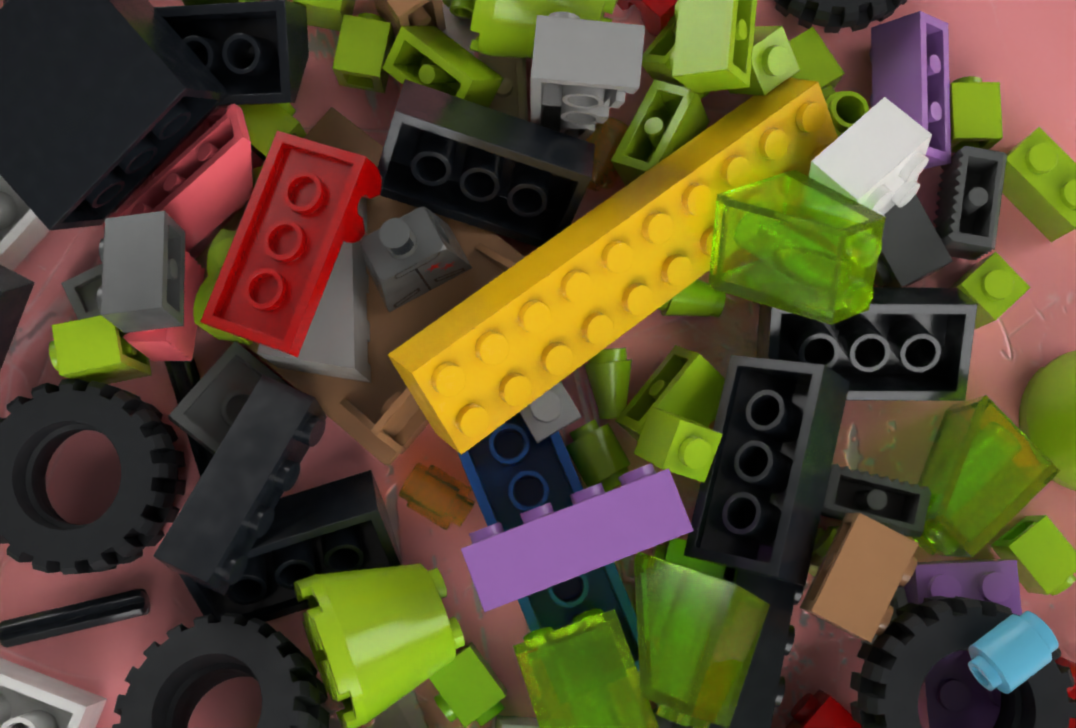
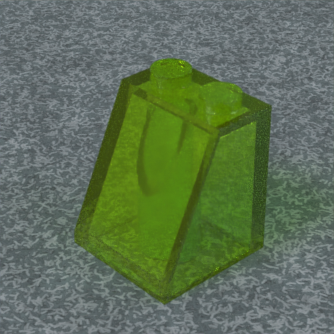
[708,170,886,325]
[912,395,1060,558]
[634,552,770,728]
[513,609,659,728]

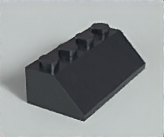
[154,0,309,106]
[684,355,850,586]
[179,470,403,622]

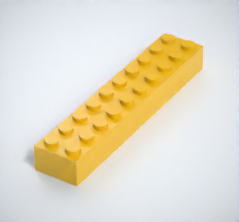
[388,78,838,455]

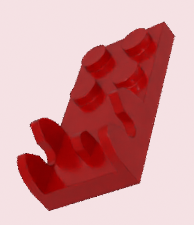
[200,131,382,358]

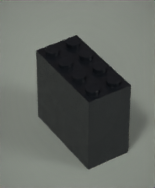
[0,0,230,230]

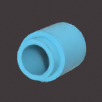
[968,611,1059,694]

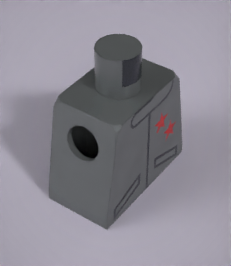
[360,207,472,312]

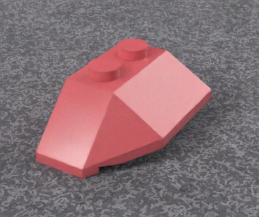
[103,103,253,252]

